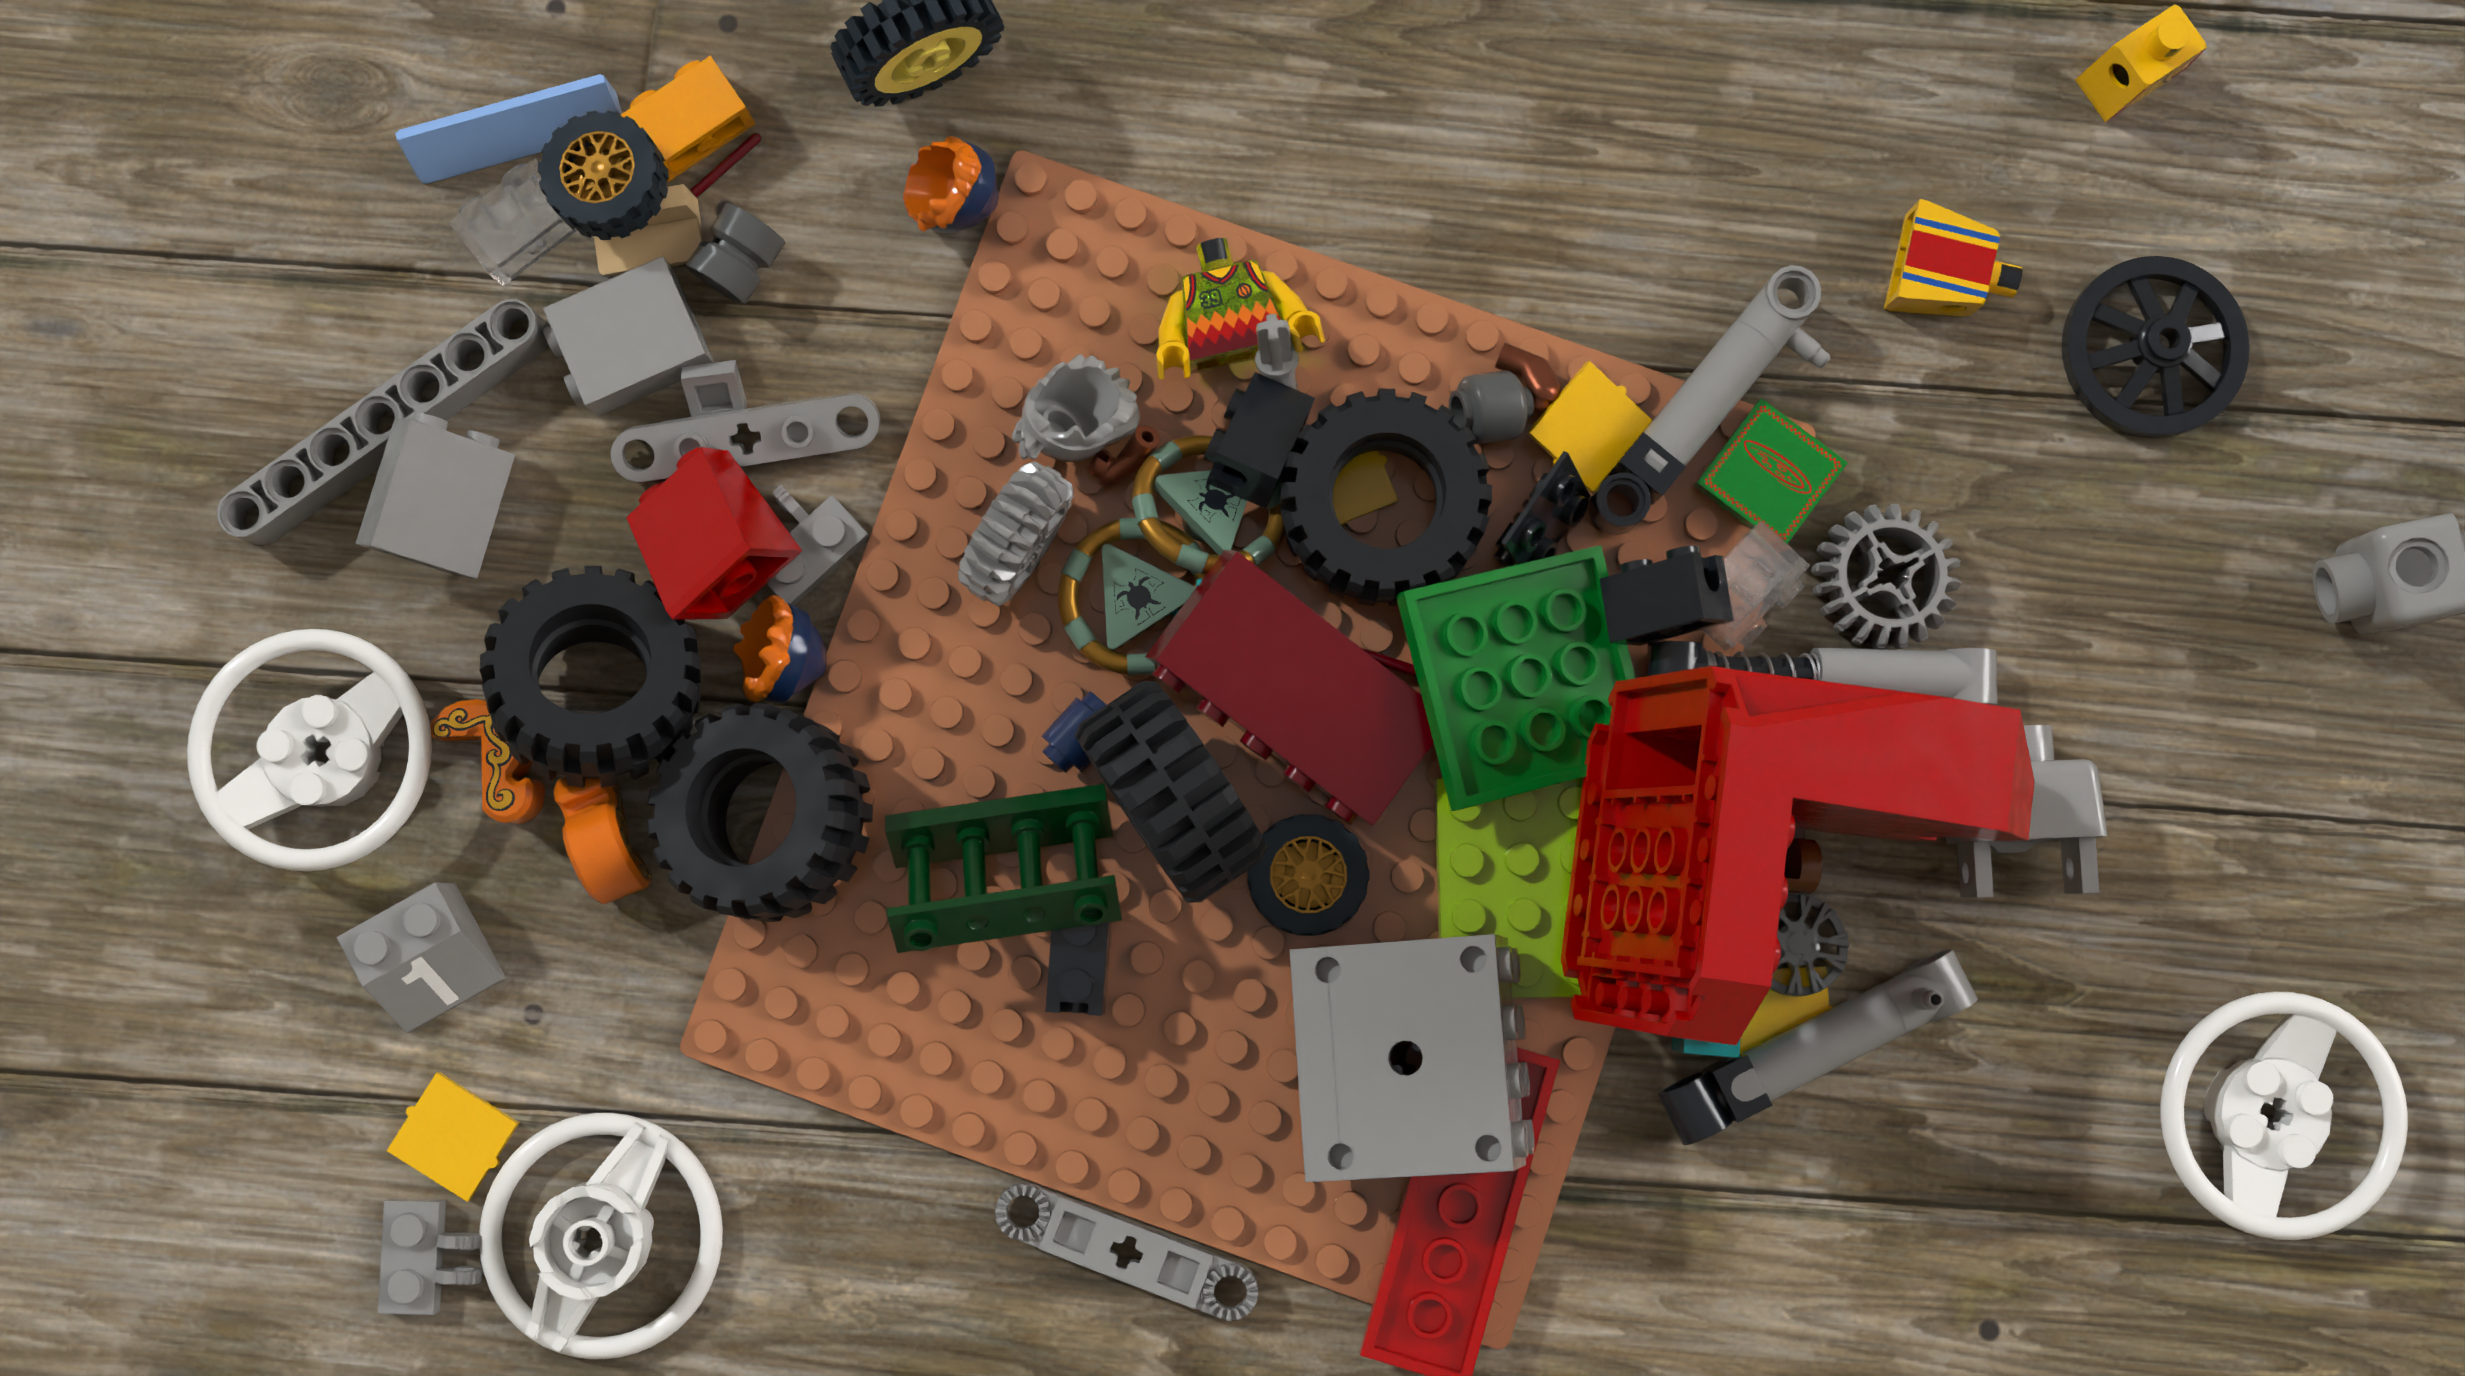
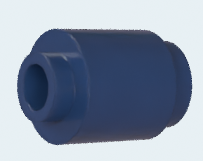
[1041,691,1106,774]

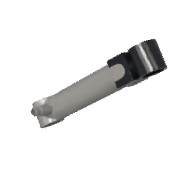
[1588,265,1831,535]
[1658,949,1978,1145]

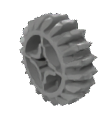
[958,461,1074,606]
[1811,504,1962,650]

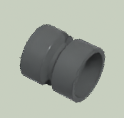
[685,203,786,305]

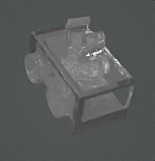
[449,158,578,287]
[1702,521,1810,651]

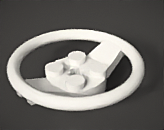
[187,629,432,871]
[2160,992,2408,1240]
[479,1113,723,1359]

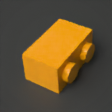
[620,55,756,182]

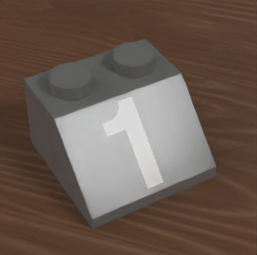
[336,882,506,1033]

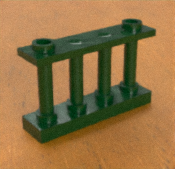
[885,784,1122,953]

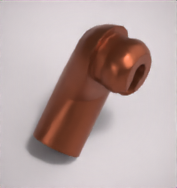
[1495,342,1561,414]
[1087,425,1160,486]

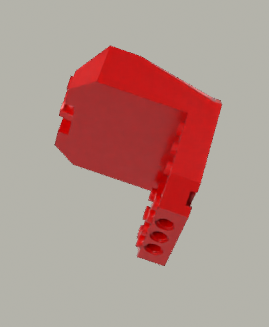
[1561,666,2035,1045]

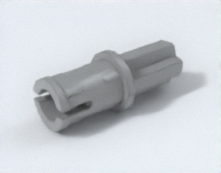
[1255,314,1299,390]

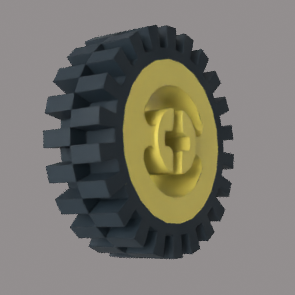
[830,0,1004,107]

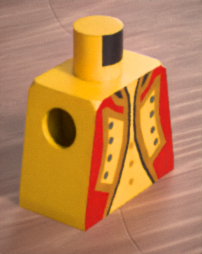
[2075,4,2207,122]

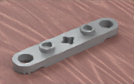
[611,393,880,482]
[995,1182,1258,1321]

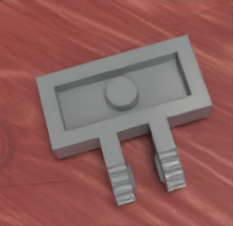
[767,485,870,605]
[378,1198,482,1315]

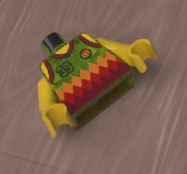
[1156,238,1325,380]

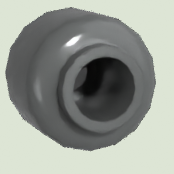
[1448,370,1534,444]

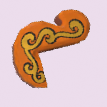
[430,699,545,825]
[554,777,652,905]

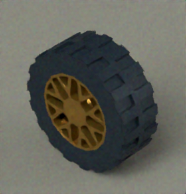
[538,110,669,240]
[1247,814,1370,936]

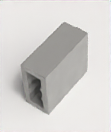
[543,256,715,417]
[355,412,515,579]

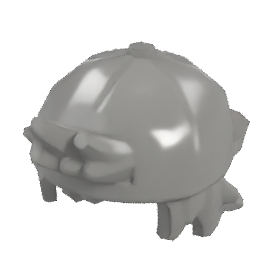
[1012,354,1140,462]

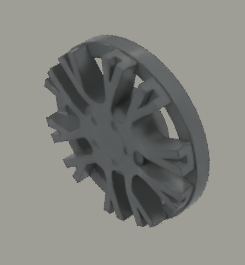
[1770,894,1849,997]

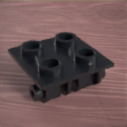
[1493,451,1590,567]

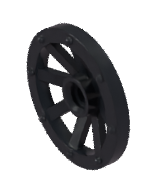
[2062,256,2250,438]

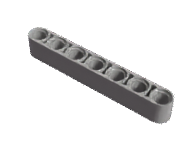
[217,299,548,545]

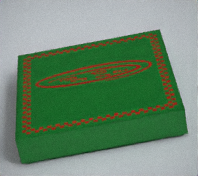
[1693,398,1848,550]

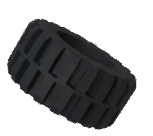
[1280,389,1492,606]
[480,566,701,788]
[1075,681,1268,903]
[646,703,873,922]

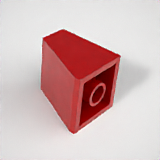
[626,447,802,620]

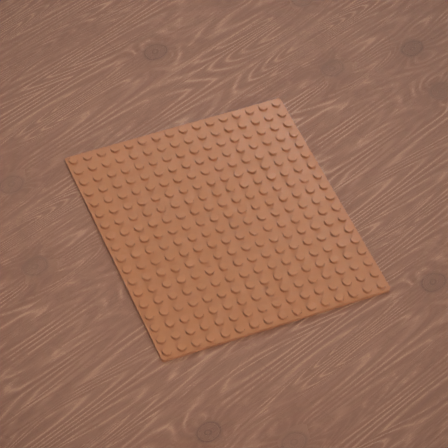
[680,150,1816,1350]

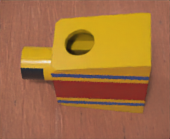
[1884,199,2023,317]

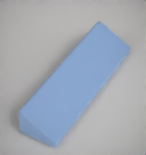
[395,74,622,184]

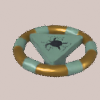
[1132,435,1286,574]
[1058,518,1206,676]

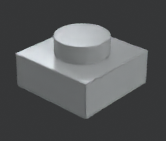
[681,360,747,417]

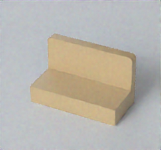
[594,184,703,277]

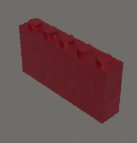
[1145,550,1434,826]

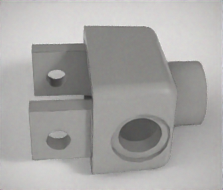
[2313,513,2465,635]
[1946,725,2108,898]

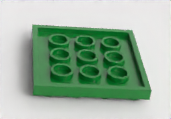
[1396,545,1636,811]

